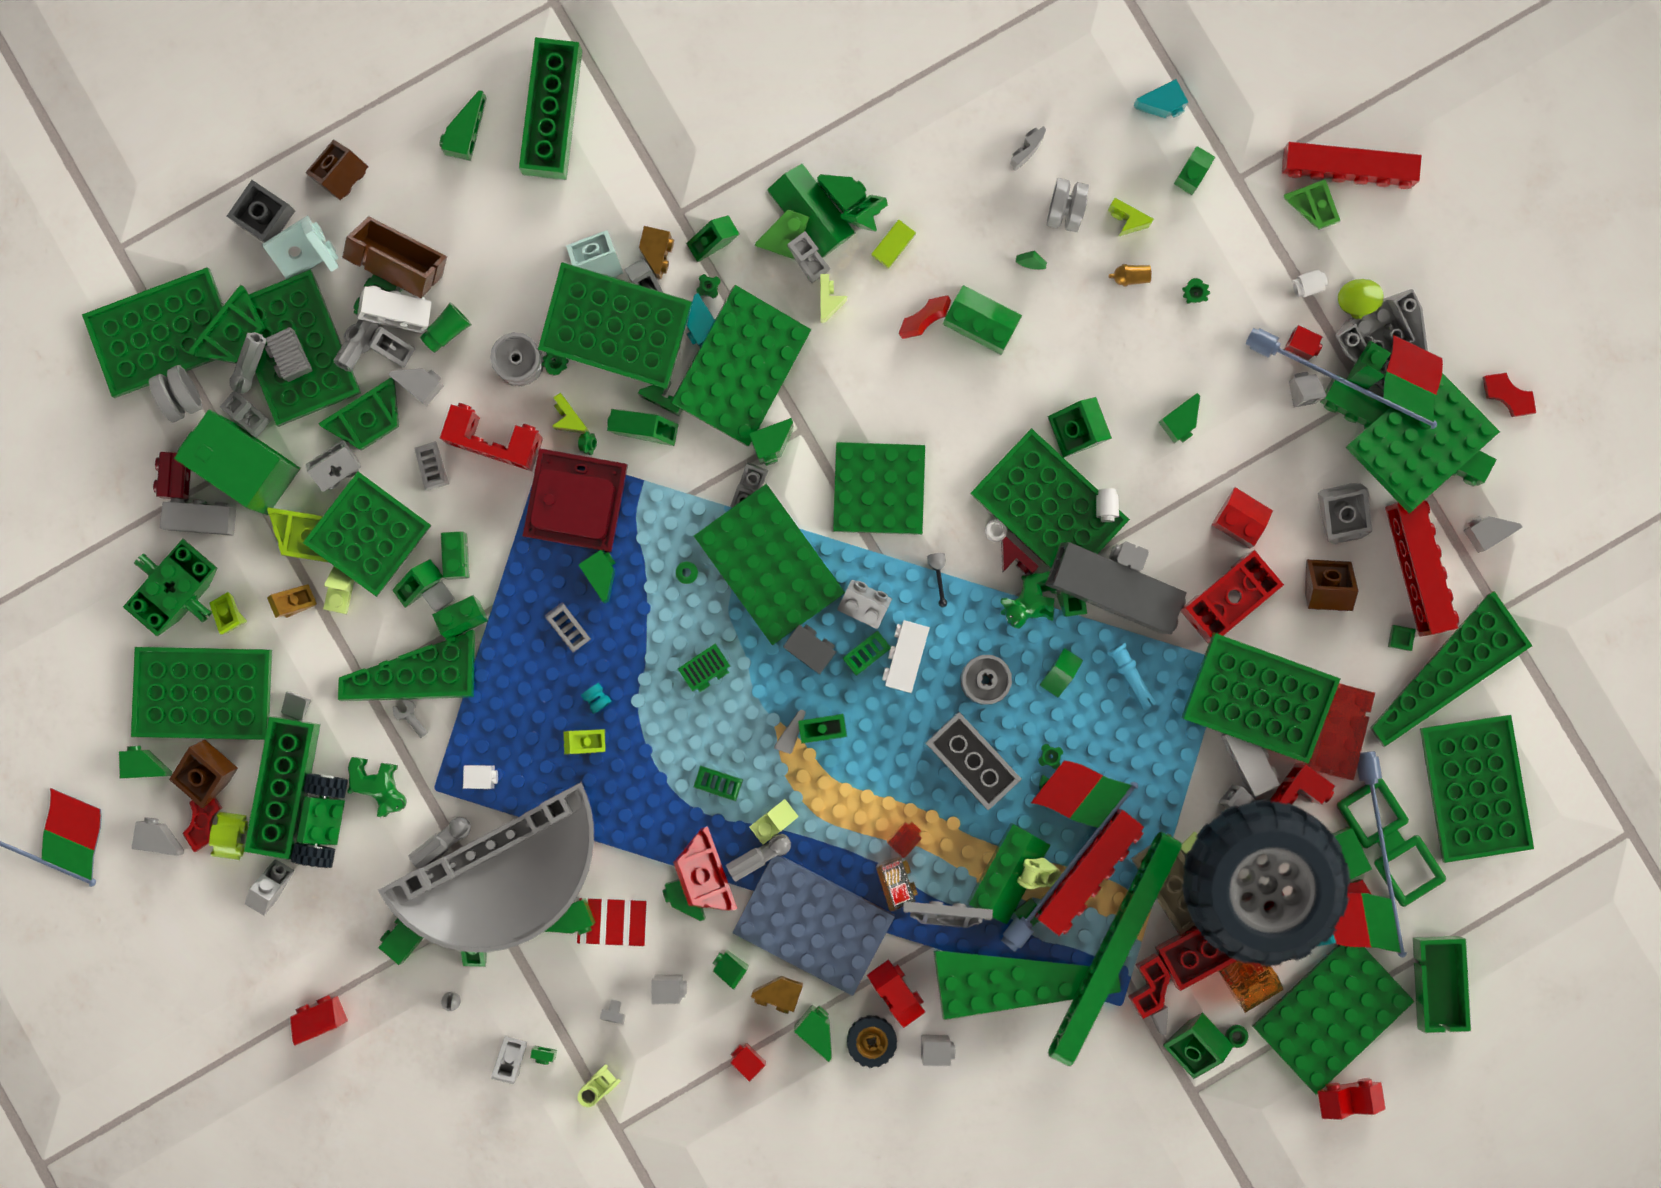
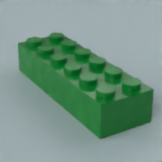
[519,37,582,180]
[244,717,321,860]

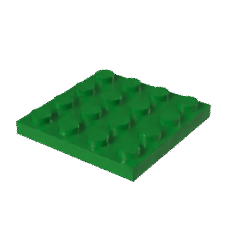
[833,442,925,535]
[303,471,431,597]

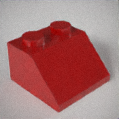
[1211,487,1273,548]
[290,995,348,1046]

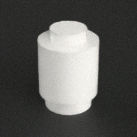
[1292,270,1328,297]
[1096,489,1119,522]

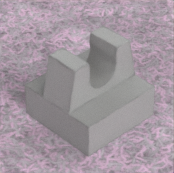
[600,1000,626,1025]

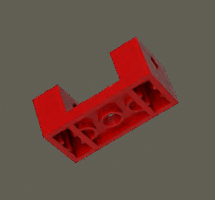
[440,403,543,472]
[1181,550,1284,644]
[1270,763,1335,805]

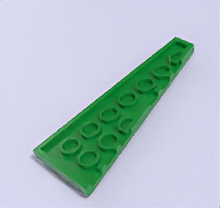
[1370,591,1532,747]
[933,950,1121,1020]

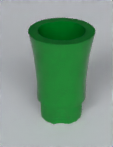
[420,302,472,353]

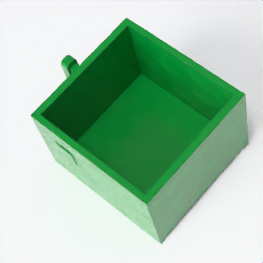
[174,409,301,515]

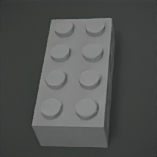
[925,712,1022,810]

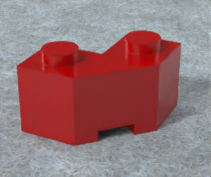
[1128,953,1171,1019]
[867,959,926,1028]
[1318,1078,1386,1120]

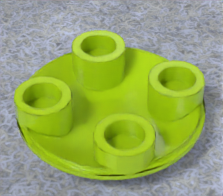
[1338,279,1384,319]

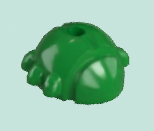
[1182,278,1210,304]
[542,352,569,376]

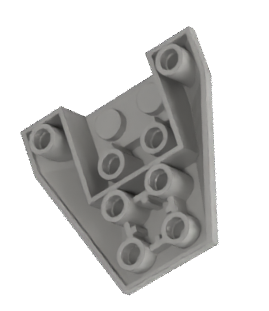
[1336,289,1428,391]

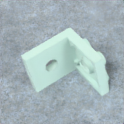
[262,215,339,279]

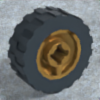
[847,1015,897,1068]

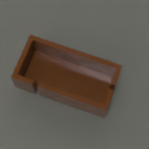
[342,216,447,298]

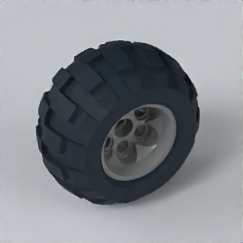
[1182,800,1350,966]

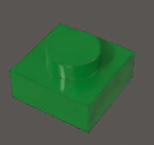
[530,1046,557,1065]

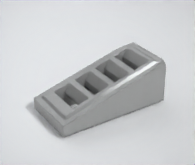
[414,441,449,491]
[545,602,591,652]
[774,709,806,754]

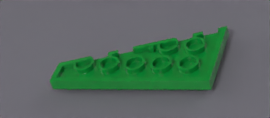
[338,630,475,701]

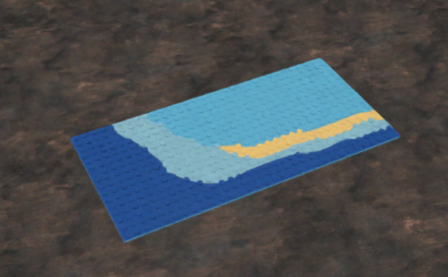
[434,467,1206,1006]

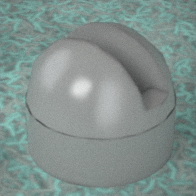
[441,992,461,1011]

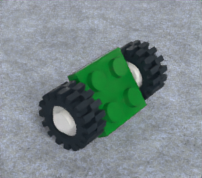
[291,773,348,868]

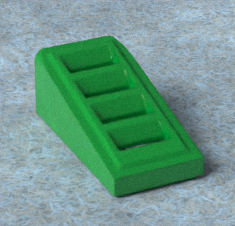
[842,630,891,676]
[694,765,743,801]

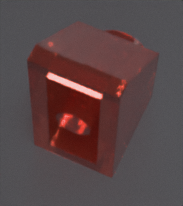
[886,821,922,859]

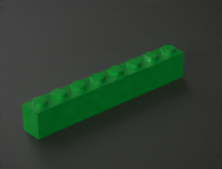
[1320,375,1497,486]

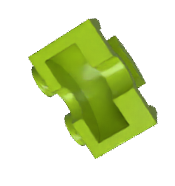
[209,812,248,860]

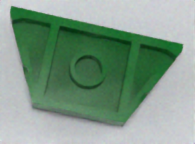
[187,284,265,364]
[318,377,399,451]

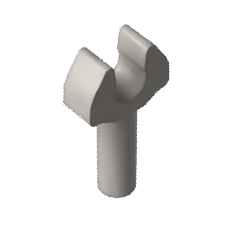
[393,699,428,738]

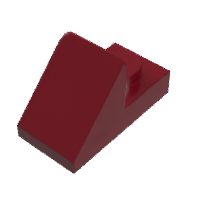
[1001,537,1039,574]

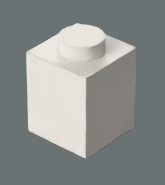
[463,765,498,789]

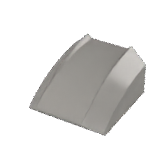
[1318,483,1372,544]

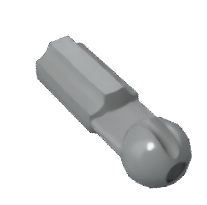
[230,332,267,393]
[408,817,471,869]
[726,833,791,882]

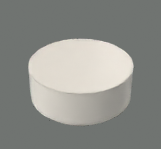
[985,519,1008,542]

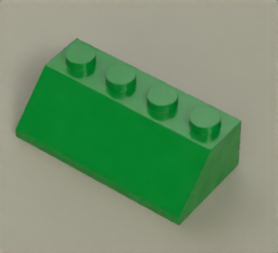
[967,823,1051,924]

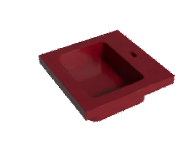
[523,448,628,553]

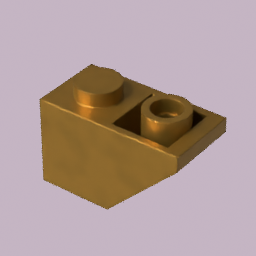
[639,226,674,279]
[751,976,803,1014]

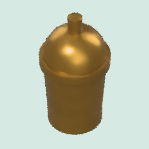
[1109,264,1152,287]

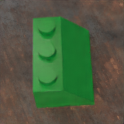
[943,285,1022,355]

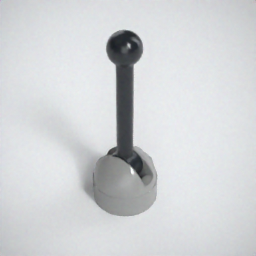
[927,553,947,608]

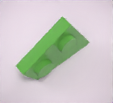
[1284,179,1341,230]
[755,210,809,260]

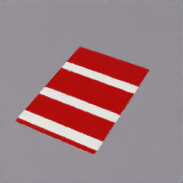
[577,898,647,946]

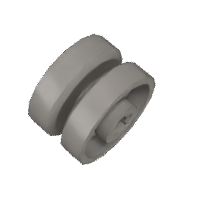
[1046,178,1089,232]
[490,332,544,386]
[149,365,203,423]
[960,655,1012,705]

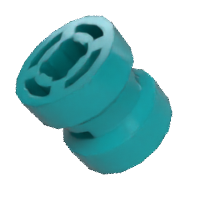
[580,683,612,714]

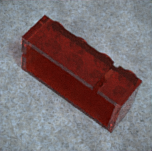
[1305,683,1375,781]

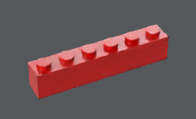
[1282,142,1422,189]

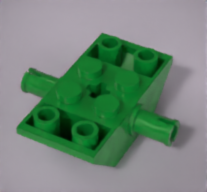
[123,538,217,636]

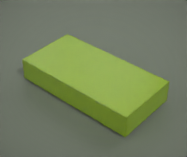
[871,219,916,269]

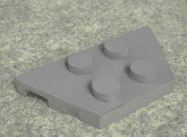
[903,901,993,928]

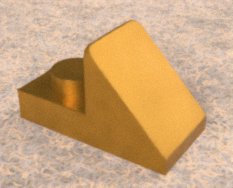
[267,584,317,618]

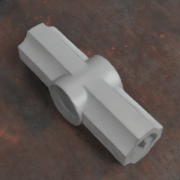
[334,319,380,372]

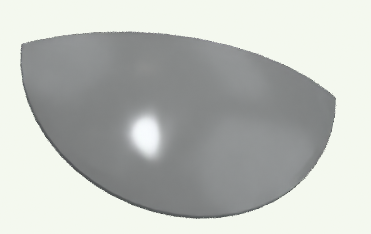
[378,782,594,952]

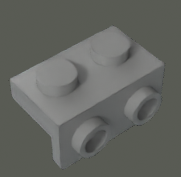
[837,580,892,629]

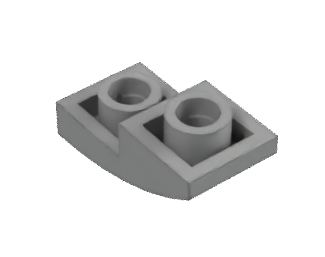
[1010,126,1046,170]
[730,462,769,507]

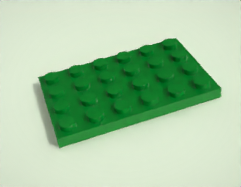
[538,262,693,389]
[82,267,223,398]
[249,270,361,427]
[670,285,812,447]
[1345,373,1500,513]
[970,428,1130,569]
[694,483,845,645]
[1181,632,1340,764]
[131,647,272,740]
[1420,715,1534,863]
[1252,945,1415,1095]

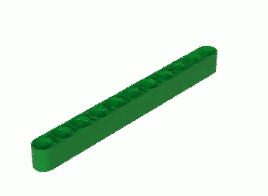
[1048,832,1182,1067]

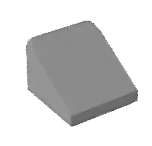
[422,581,455,612]
[281,691,311,721]
[1150,1005,1168,1035]

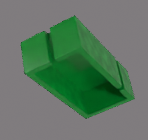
[1413,936,1471,1033]

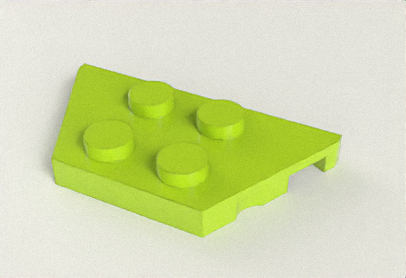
[267,507,328,563]

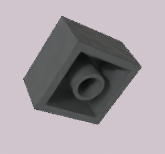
[227,180,295,242]
[783,624,836,675]

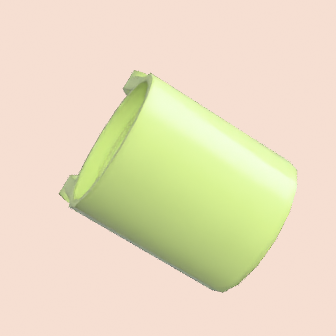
[1017,858,1061,889]
[578,1064,621,1107]

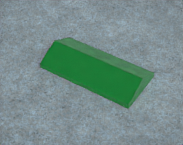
[767,164,856,258]

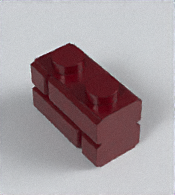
[153,452,191,500]

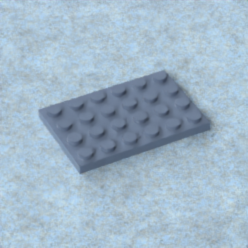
[732,855,895,996]

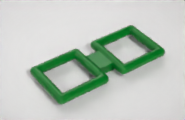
[1337,778,1446,907]

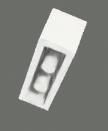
[357,286,432,333]
[882,620,930,693]
[1221,734,1280,797]

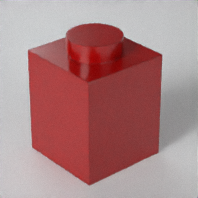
[1284,325,1323,360]
[730,1043,766,1082]

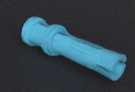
[1108,643,1156,710]

